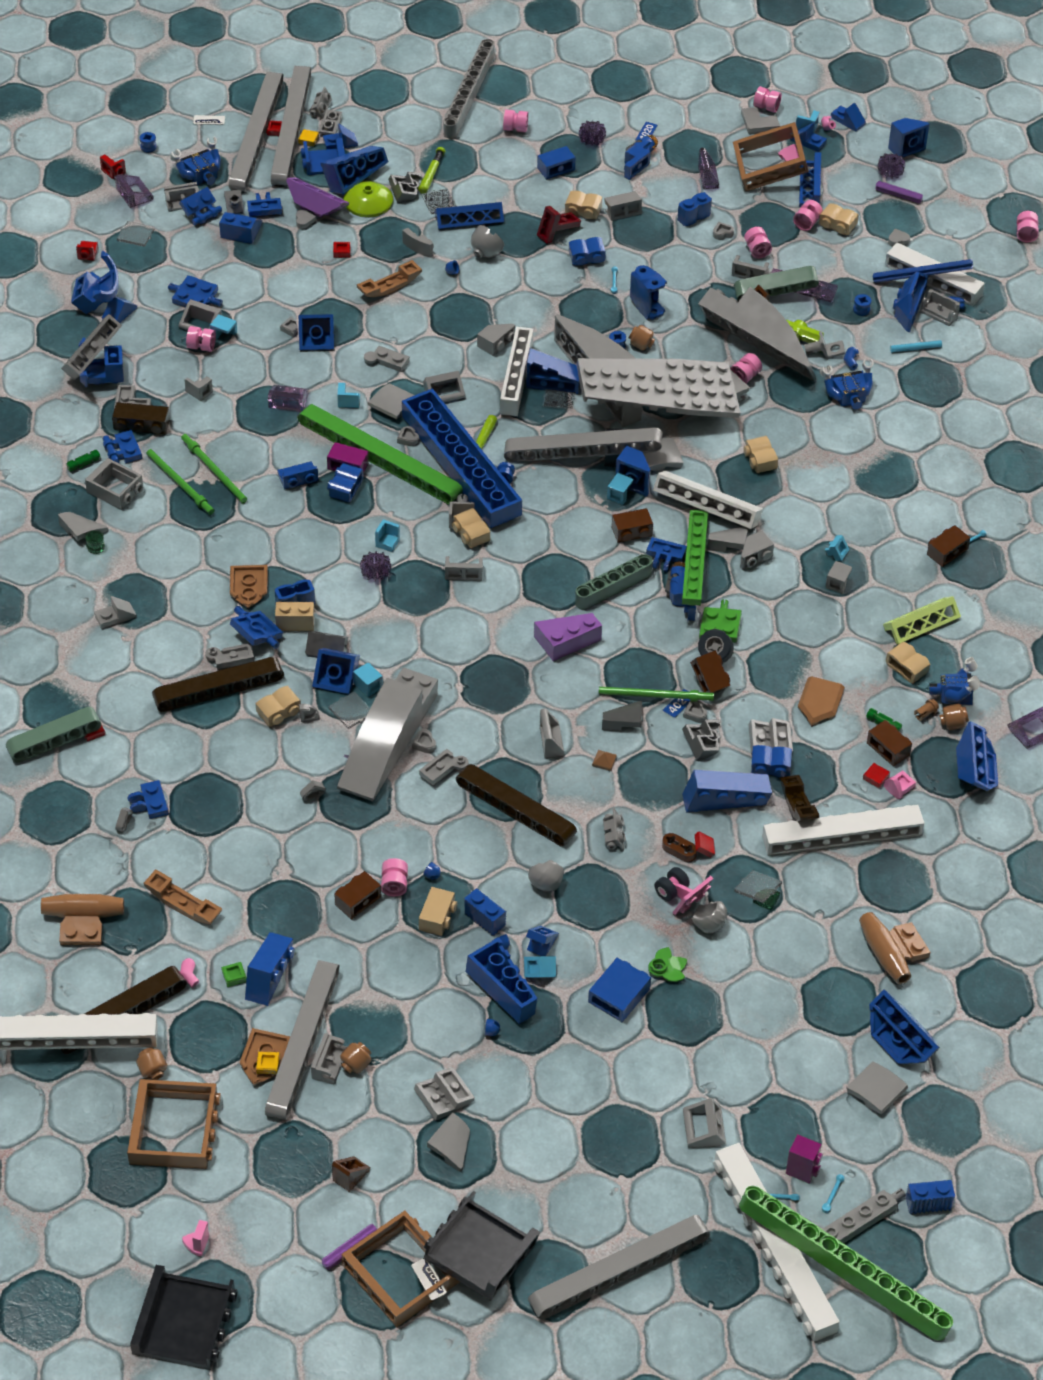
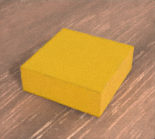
[298,129,319,147]
[256,1052,280,1074]

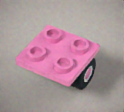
[654,867,714,916]

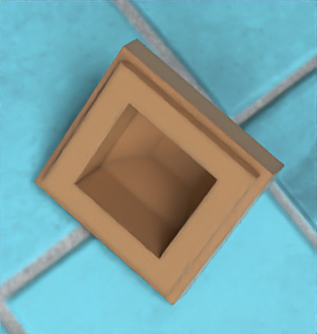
[592,750,617,771]

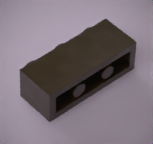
[112,402,170,434]

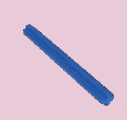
[873,259,974,283]

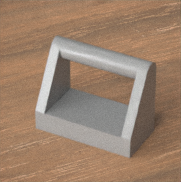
[178,299,222,331]
[423,371,465,402]
[540,708,564,758]
[683,1098,726,1148]

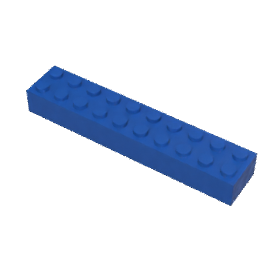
[402,388,522,528]

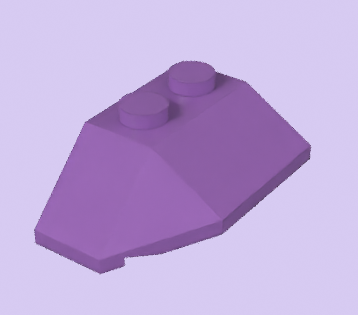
[286,177,349,217]

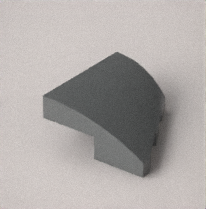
[388,172,422,203]
[602,701,642,731]
[682,719,720,760]

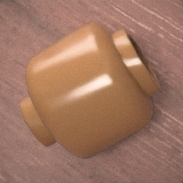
[629,325,655,351]
[940,703,969,731]
[340,1042,371,1074]
[136,1047,168,1080]

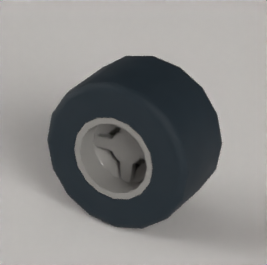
[698,629,734,663]

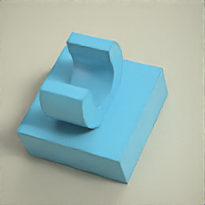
[825,535,849,561]

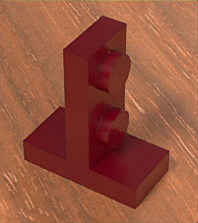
[537,206,581,244]

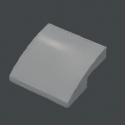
[368,383,415,419]
[643,438,684,471]
[748,718,793,754]
[846,1061,908,1114]
[414,1067,475,1120]

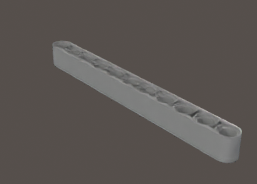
[271,66,311,186]
[229,72,284,192]

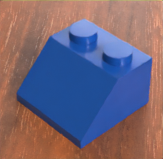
[888,118,929,159]
[219,212,263,244]
[298,314,334,350]
[616,446,650,497]
[312,648,360,694]

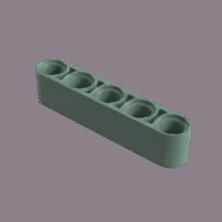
[734,266,819,301]
[575,554,653,610]
[6,707,101,763]

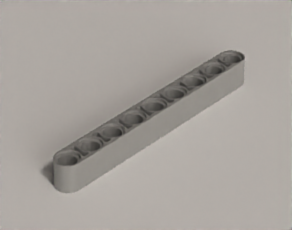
[443,39,495,139]
[504,428,663,462]
[265,960,340,1120]
[528,1215,710,1320]

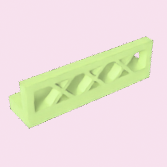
[883,596,961,644]

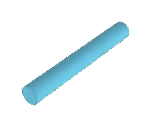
[890,340,942,353]

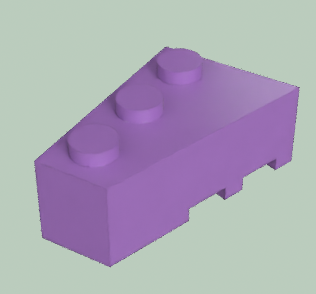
[534,613,602,661]

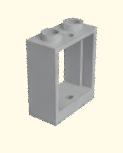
[85,458,143,509]

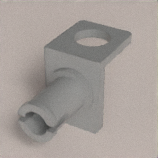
[224,190,244,213]
[804,331,845,359]
[449,494,475,528]

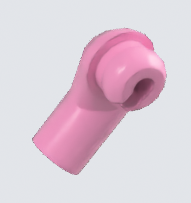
[821,116,836,131]
[180,958,199,987]

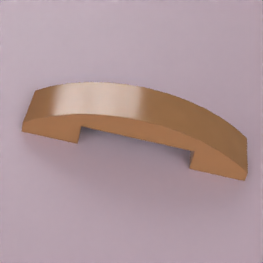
[357,260,422,297]
[144,869,222,925]

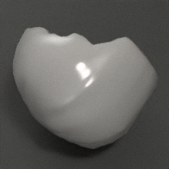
[528,860,564,892]
[692,901,727,934]

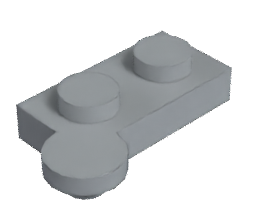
[364,346,410,372]
[205,643,254,669]
[419,749,469,786]

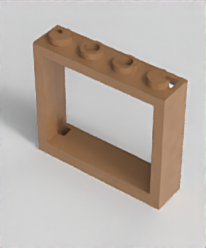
[733,122,809,191]
[127,1079,221,1169]
[341,1210,460,1328]

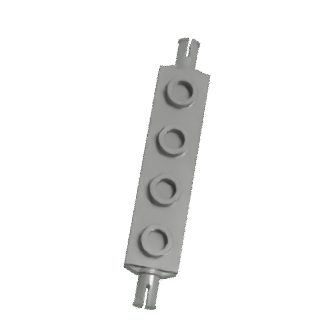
[822,1188,906,1243]

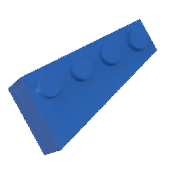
[320,146,389,194]
[682,770,772,813]
[465,937,538,1024]

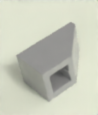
[477,324,515,356]
[740,531,774,570]

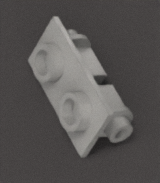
[309,87,332,119]
[603,808,626,851]

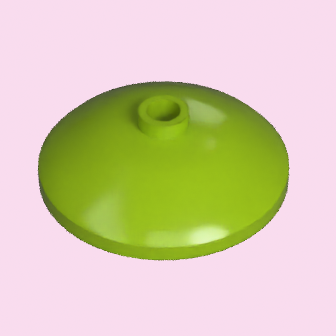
[344,181,393,217]

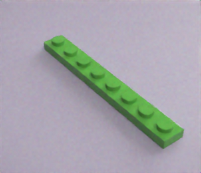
[682,510,708,606]

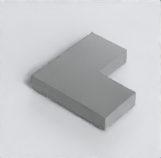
[741,107,780,134]
[114,385,151,408]

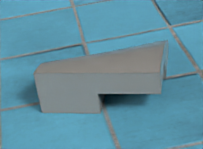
[58,512,109,541]
[707,526,749,552]
[427,1112,470,1172]

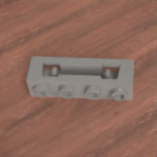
[61,314,122,380]

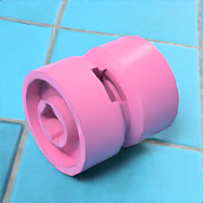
[753,86,782,113]
[503,109,528,132]
[793,200,823,231]
[1017,211,1039,243]
[744,227,772,259]
[186,326,216,352]
[730,353,762,384]
[381,858,408,897]

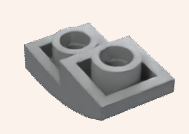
[319,110,343,135]
[402,228,434,257]

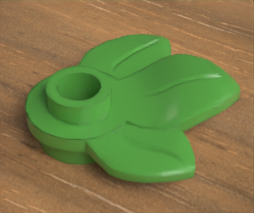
[648,947,687,982]

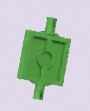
[699,599,742,648]

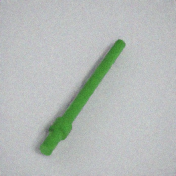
[181,434,247,503]
[146,449,215,515]
[599,686,714,702]

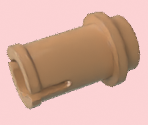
[914,699,939,721]

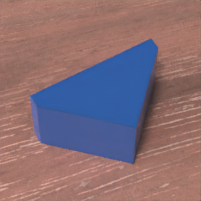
[102,297,137,323]

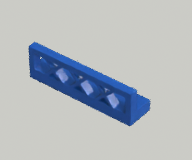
[799,152,821,207]
[435,202,504,229]

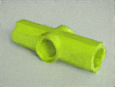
[786,320,824,343]

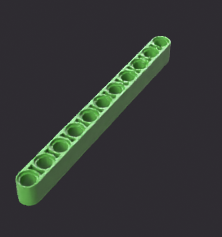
[297,404,463,504]
[739,1185,954,1341]

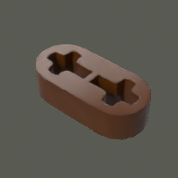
[662,833,697,862]

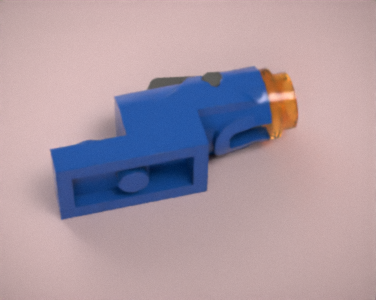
[624,135,658,180]
[665,562,696,621]

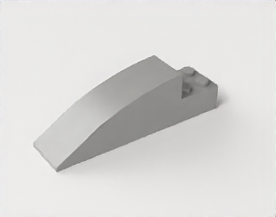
[698,287,817,382]
[554,314,643,427]
[337,667,438,801]

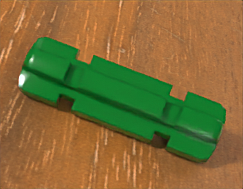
[66,450,101,472]
[866,708,902,732]

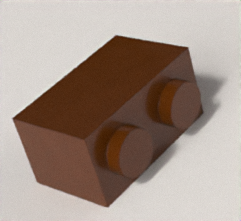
[611,508,653,543]
[927,525,970,567]
[690,650,731,694]
[867,720,912,767]
[334,871,381,919]

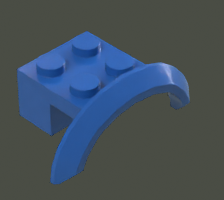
[71,251,119,315]
[79,338,124,387]

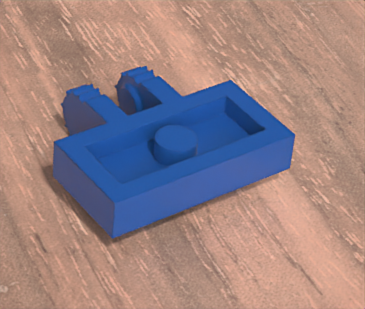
[247,192,282,217]
[646,537,687,572]
[127,780,169,819]

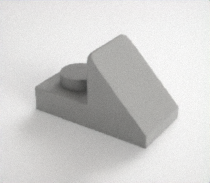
[94,596,137,629]

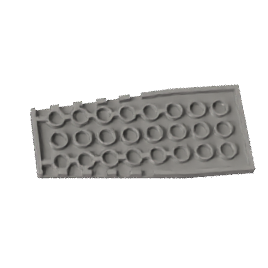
[576,358,741,418]

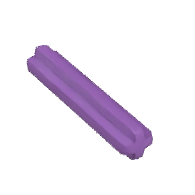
[875,181,923,203]
[322,1224,377,1270]

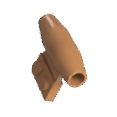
[41,894,124,945]
[859,912,931,984]

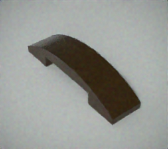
[780,775,820,821]

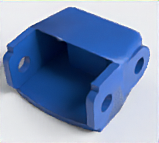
[630,265,667,320]

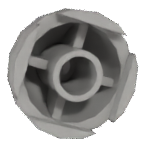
[471,225,505,258]

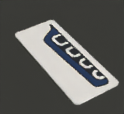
[193,115,225,124]
[411,1259,447,1300]

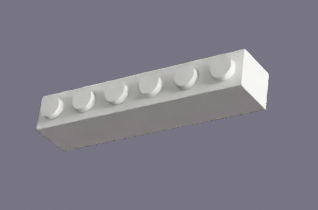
[885,243,985,307]
[500,327,533,416]
[653,471,763,529]

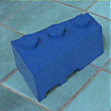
[526,348,580,394]
[245,932,295,1006]

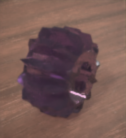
[579,120,606,146]
[877,152,905,179]
[360,550,392,581]

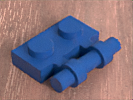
[179,187,222,226]
[102,430,142,463]

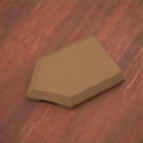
[230,565,268,609]
[798,676,845,726]
[240,1028,290,1086]

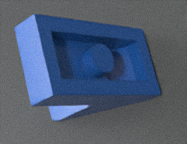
[831,103,866,132]
[790,123,827,152]
[323,124,358,150]
[526,925,559,956]

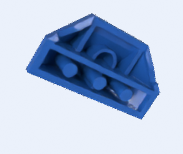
[893,272,929,332]
[956,721,998,791]
[869,989,940,1065]

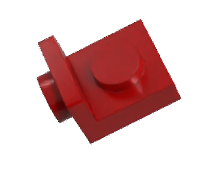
[100,154,126,179]
[76,241,98,261]

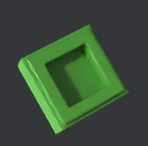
[221,962,247,987]

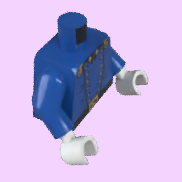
[170,136,221,185]
[820,359,874,409]
[929,657,980,705]

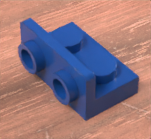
[277,461,319,490]

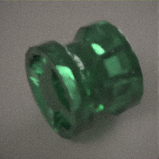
[85,531,105,554]

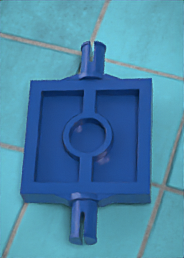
[168,275,223,307]
[230,606,283,649]

